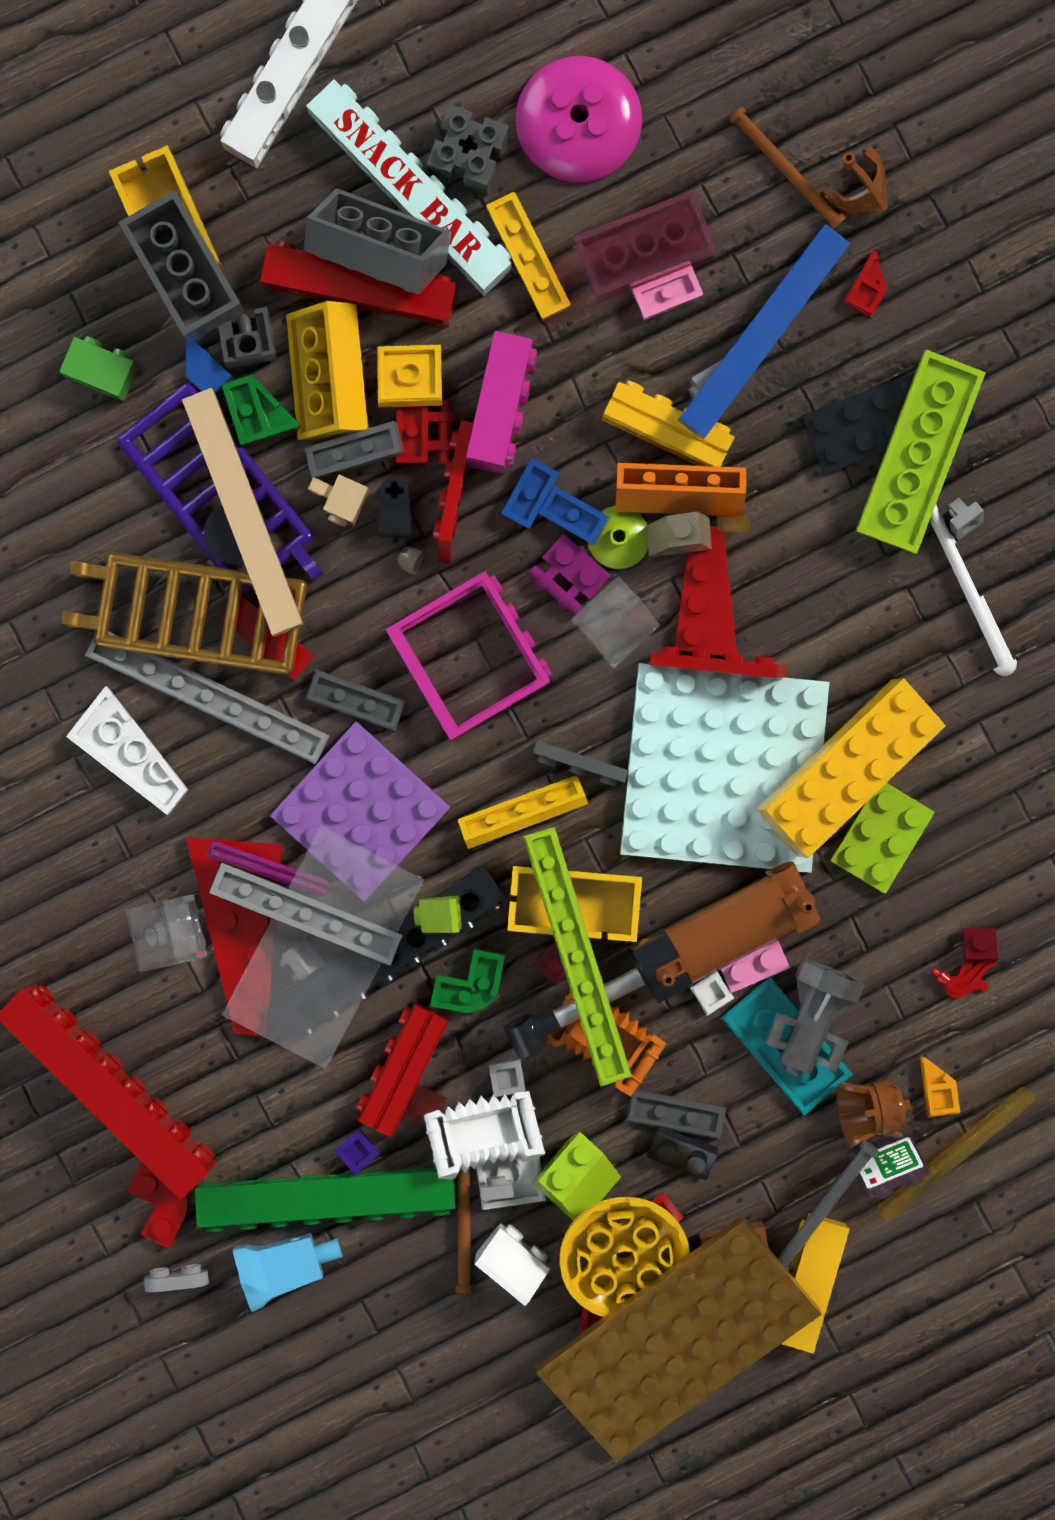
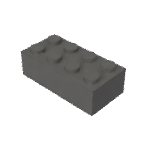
[304,188,451,294]
[118,190,245,343]

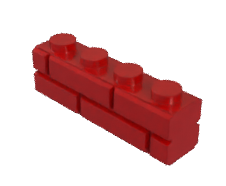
[355,1002,450,1137]

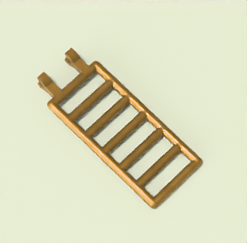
[61,552,307,675]

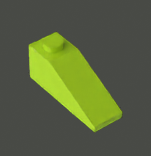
[414,895,462,933]

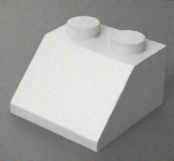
[475,1223,550,1306]

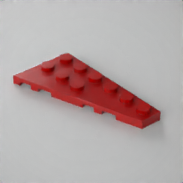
[186,837,283,1036]

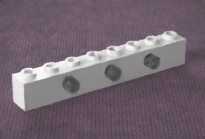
[220,0,358,169]

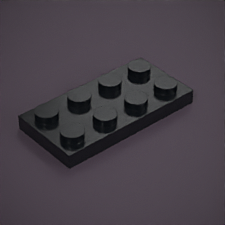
[801,372,916,476]

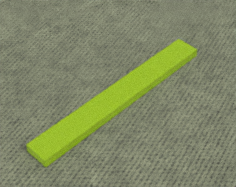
[523,827,632,1086]

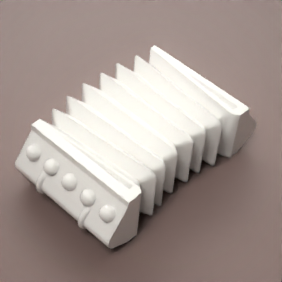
[424,1091,545,1180]

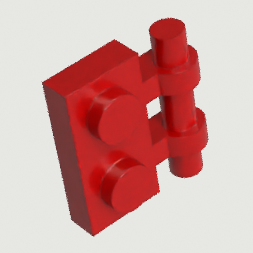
[396,400,454,465]

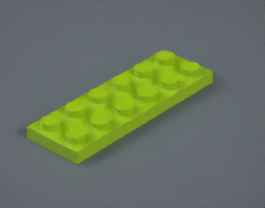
[855,349,986,554]

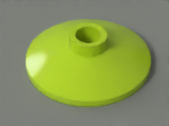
[587,506,648,569]

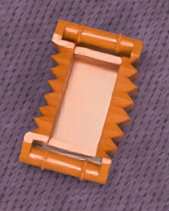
[547,991,667,1097]

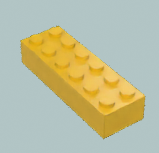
[756,678,946,858]

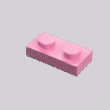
[632,265,703,321]
[720,940,790,993]

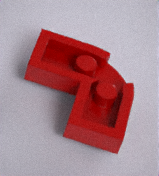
[127,1162,189,1249]

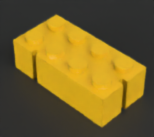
[109,145,224,272]
[507,866,642,942]

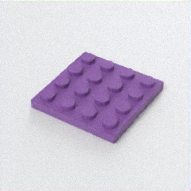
[270,721,451,902]

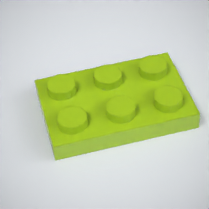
[829,783,935,894]

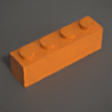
[615,463,746,517]

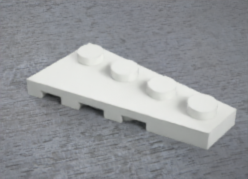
[66,686,189,815]

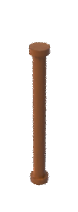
[729,107,846,230]
[455,1166,474,1293]

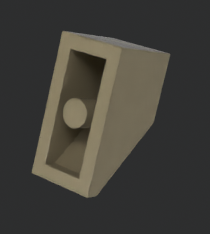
[647,511,712,557]

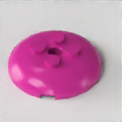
[516,56,642,183]

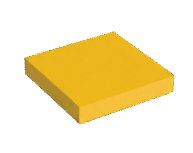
[377,345,442,408]

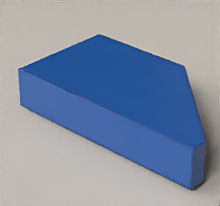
[185,339,233,395]

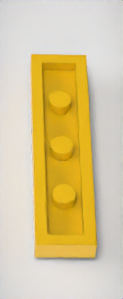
[486,191,571,321]
[457,775,588,849]

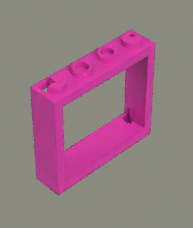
[385,571,552,741]

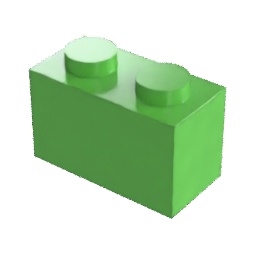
[59,336,138,402]

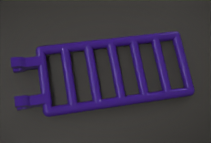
[117,383,324,595]

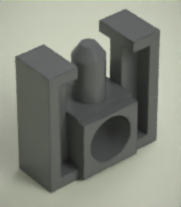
[218,307,277,369]

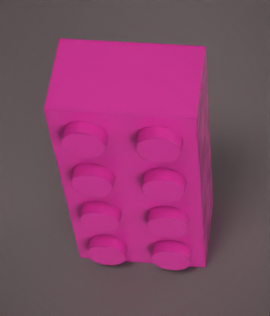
[466,331,537,475]

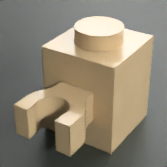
[308,474,370,528]

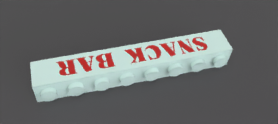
[306,80,512,296]

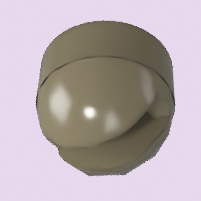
[398,547,425,575]

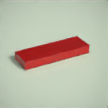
[221,595,315,681]

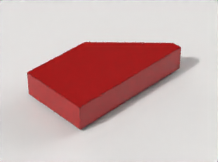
[843,251,887,319]

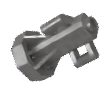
[764,958,865,1077]

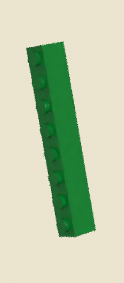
[195,1167,456,1232]

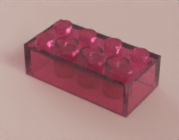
[572,190,717,304]

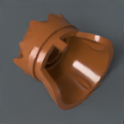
[836,1079,911,1149]

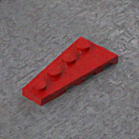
[433,420,473,563]

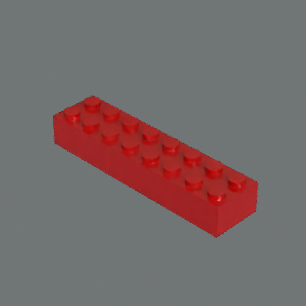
[0,984,217,1200]

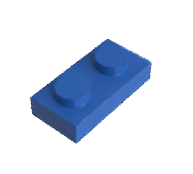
[501,457,560,530]
[538,485,610,545]

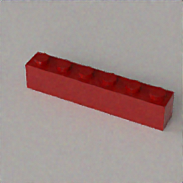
[260,241,457,327]

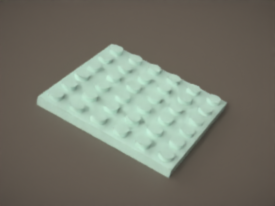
[620,663,829,873]

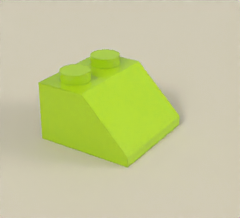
[531,1132,621,1221]

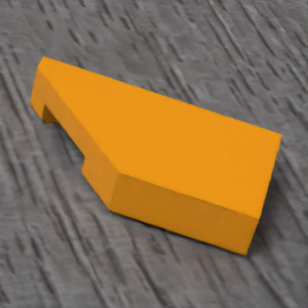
[919,1056,960,1117]

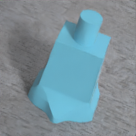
[233,1233,343,1312]

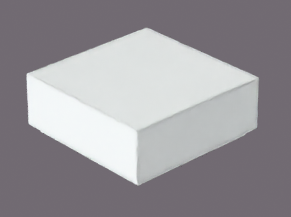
[689,971,734,1015]

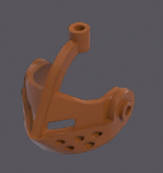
[821,147,888,216]

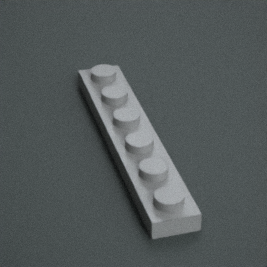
[209,863,403,965]

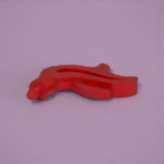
[931,963,997,998]

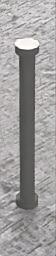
[775,1140,879,1271]

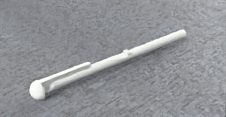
[930,505,1017,676]

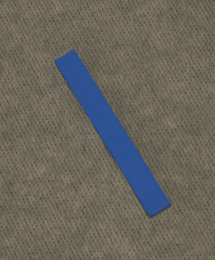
[678,224,850,440]

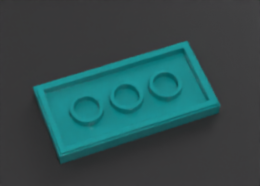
[721,977,853,1116]

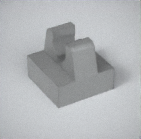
[948,497,984,541]

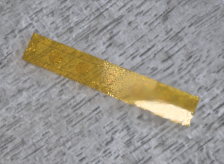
[877,1087,1037,1222]

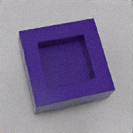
[334,1128,380,1175]

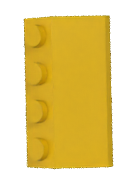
[286,301,368,441]

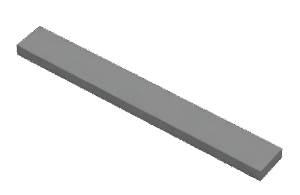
[85,631,330,765]

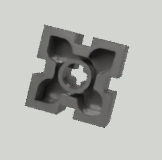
[427,104,510,195]

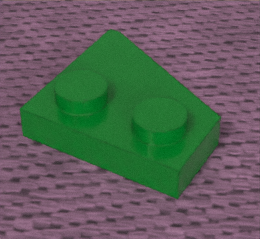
[222,375,300,447]

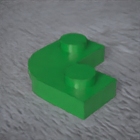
[430,949,505,1013]

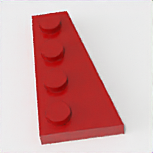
[674,526,737,657]
[650,646,788,678]

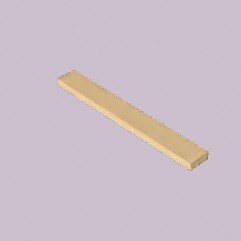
[182,388,304,637]

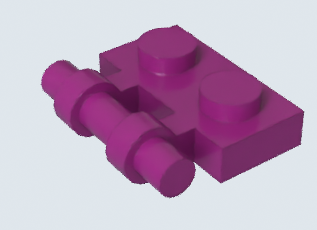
[528,534,611,616]

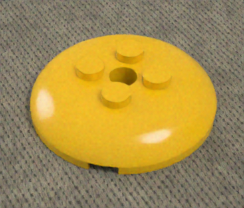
[560,1197,690,1317]

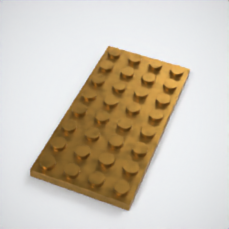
[536,1217,822,1462]

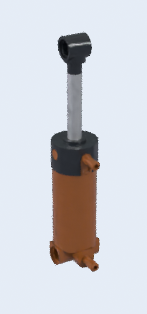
[504,861,821,1058]

